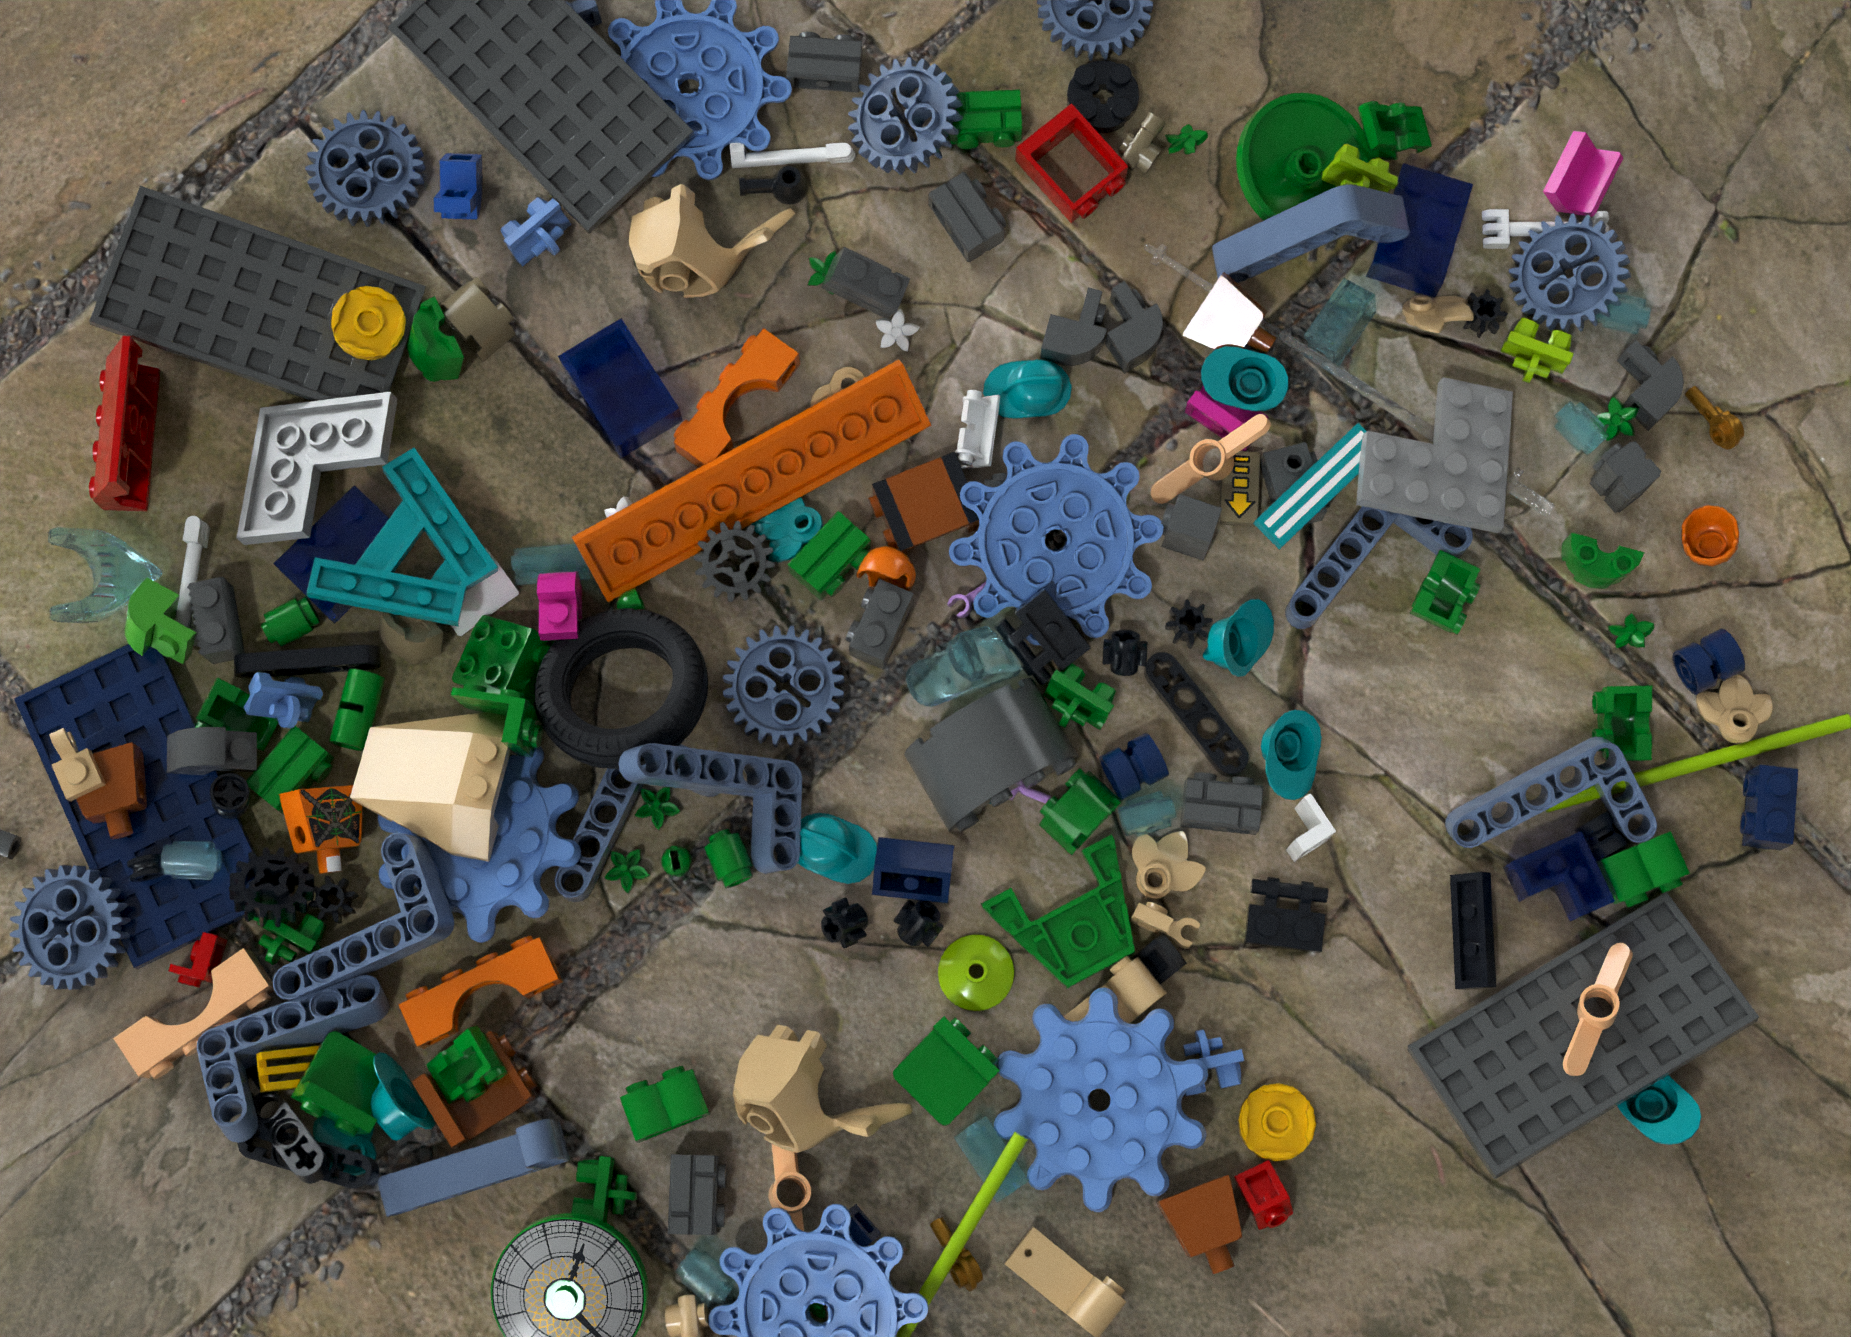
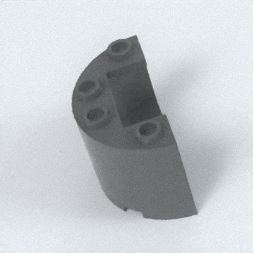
[904,678,1079,832]

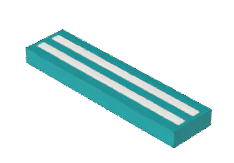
[1253,423,1366,550]

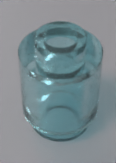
[1596,293,1651,335]
[1554,401,1609,456]
[1117,791,1176,837]
[161,841,222,880]
[675,1248,735,1306]

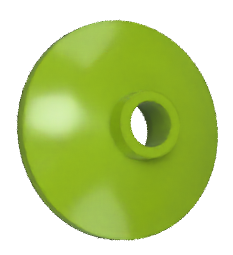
[938,935,1014,1011]

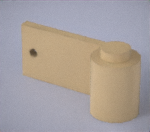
[1063,956,1167,1024]
[1004,1226,1126,1337]

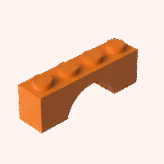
[674,328,800,468]
[398,935,563,1049]

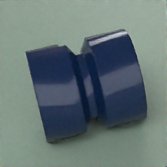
[1672,628,1745,695]
[1099,733,1169,800]

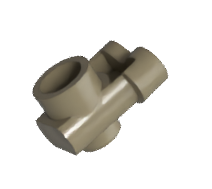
[1118,112,1165,174]

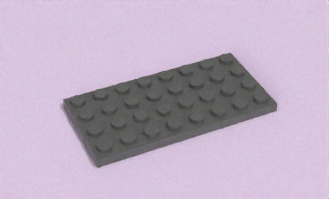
[388,0,694,234]
[89,186,426,401]
[1407,892,1759,1179]

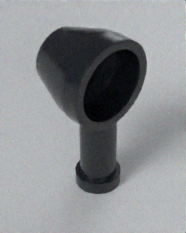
[739,166,808,205]

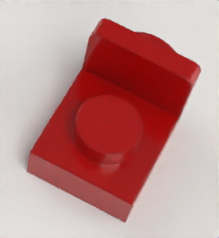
[168,932,227,988]
[1234,1160,1293,1230]

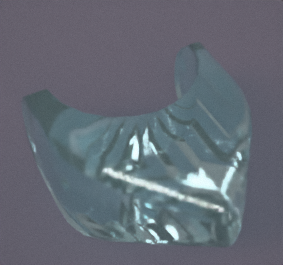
[48,527,162,623]
[906,626,1021,707]

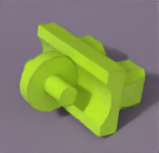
[1322,144,1398,192]
[1500,318,1574,383]

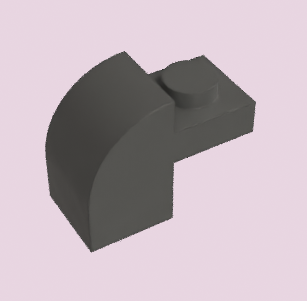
[1105,281,1163,374]
[1040,287,1107,366]
[1617,340,1684,431]
[167,727,257,775]

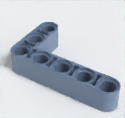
[1212,184,1410,283]
[1285,506,1473,629]
[1445,737,1657,848]
[619,743,802,874]
[554,744,720,902]
[273,832,454,1000]
[197,975,390,1143]
[377,1119,570,1217]

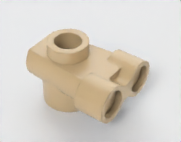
[665,1294,709,1337]

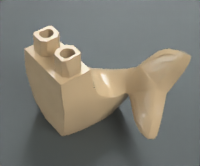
[629,184,795,298]
[733,1025,913,1153]

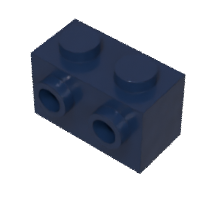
[1740,764,1798,851]
[872,837,954,903]

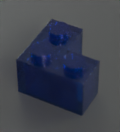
[1503,831,1615,922]

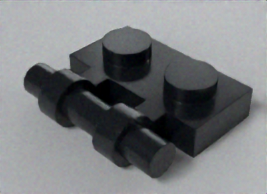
[994,588,1091,685]
[1244,877,1328,953]

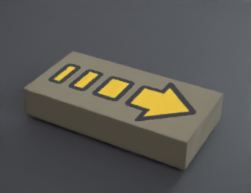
[1219,451,1260,527]

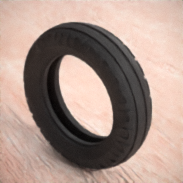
[535,608,708,769]

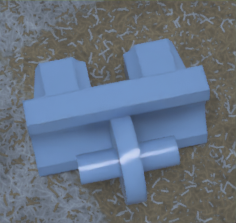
[500,197,571,267]
[244,672,323,729]
[1183,1029,1244,1097]

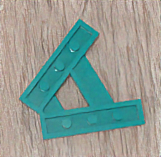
[307,448,498,627]

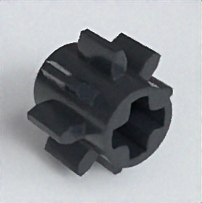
[1463,289,1508,338]
[1165,599,1213,649]
[1102,630,1148,676]
[308,876,359,924]
[821,897,868,948]
[894,900,944,947]

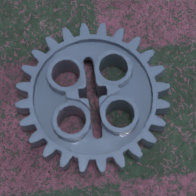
[1037,0,1153,61]
[848,57,963,175]
[305,110,426,227]
[1509,213,1631,333]
[723,626,844,748]
[10,865,131,990]

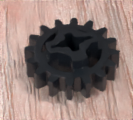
[229,847,314,927]

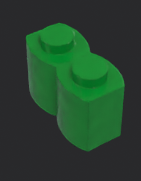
[1596,831,1690,908]
[620,1066,710,1143]

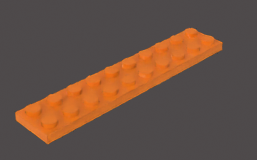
[572,359,931,602]

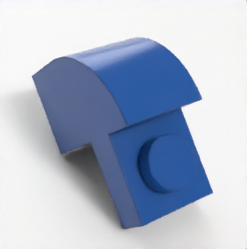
[434,153,483,220]

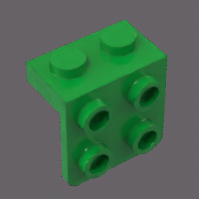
[452,615,554,705]
[451,683,543,757]
[893,1016,1000,1126]
[291,1031,380,1137]

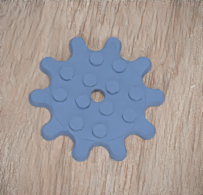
[608,0,792,180]
[949,434,1164,645]
[378,746,581,943]
[994,987,1208,1212]
[708,1204,929,1337]

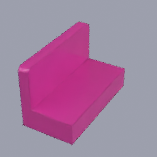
[1543,131,1623,217]
[1185,386,1269,451]

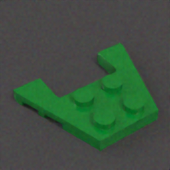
[981,834,1135,989]

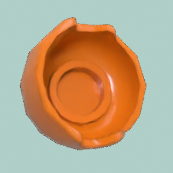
[1681,505,1739,567]
[856,546,916,591]

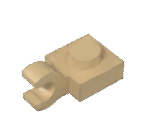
[49,728,106,801]
[1130,902,1200,949]

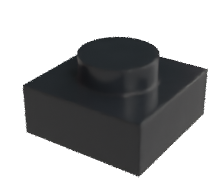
[1134,933,1187,985]

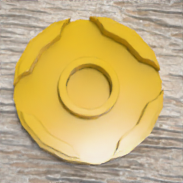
[331,286,406,361]
[1237,1083,1316,1162]

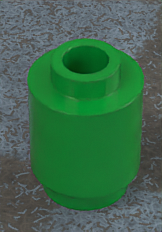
[261,596,320,647]
[704,829,753,889]

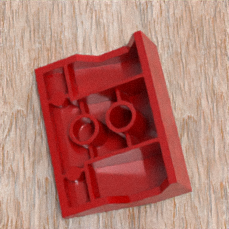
[89,336,161,512]

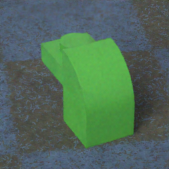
[124,577,196,664]

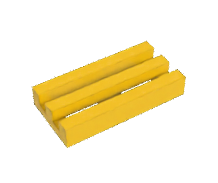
[256,1046,320,1093]

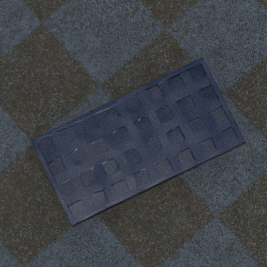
[14,644,256,969]

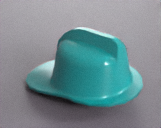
[1201,346,1288,411]
[983,359,1072,419]
[1203,599,1274,677]
[1261,710,1322,800]
[798,812,877,884]
[371,1052,436,1141]
[1617,1075,1701,1145]

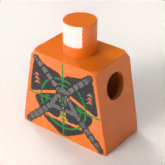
[279,785,362,874]

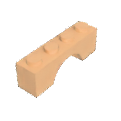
[113,948,274,1079]

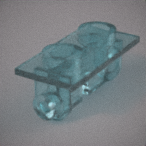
[511,544,590,586]
[954,1116,1029,1203]

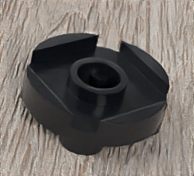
[1067,60,1139,133]

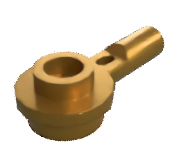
[1685,386,1744,450]
[930,1217,983,1292]

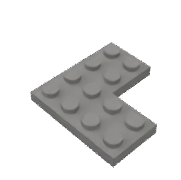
[1356,377,1513,533]
[236,392,398,545]

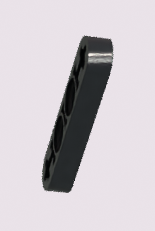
[234,645,381,678]
[1144,652,1249,777]
[230,1065,330,1184]
[237,1126,380,1191]

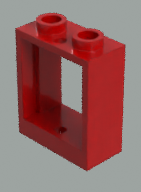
[1015,103,1128,223]

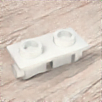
[955,390,1000,470]

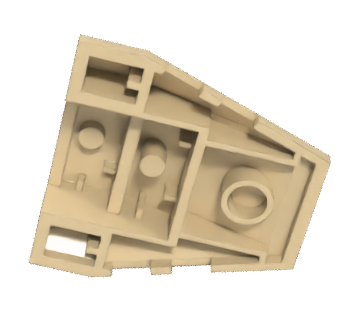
[350,712,517,862]

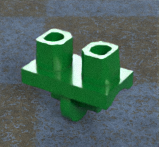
[1043,663,1116,730]
[253,913,326,965]
[571,1156,637,1223]

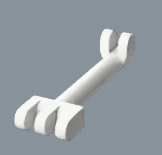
[730,143,856,168]
[1482,209,1610,249]
[175,516,210,647]

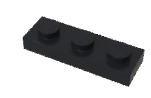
[1450,871,1496,990]

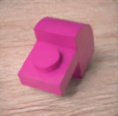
[537,571,582,641]

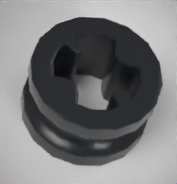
[127,854,165,882]

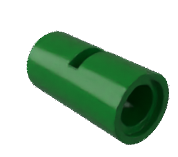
[329,669,385,752]

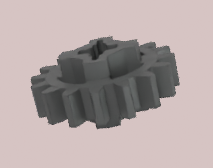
[694,521,775,602]

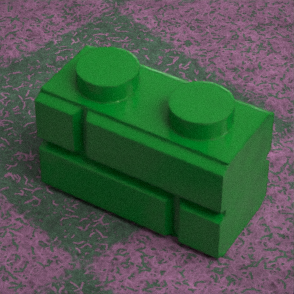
[949,89,1022,149]
[787,511,871,600]
[246,726,334,815]

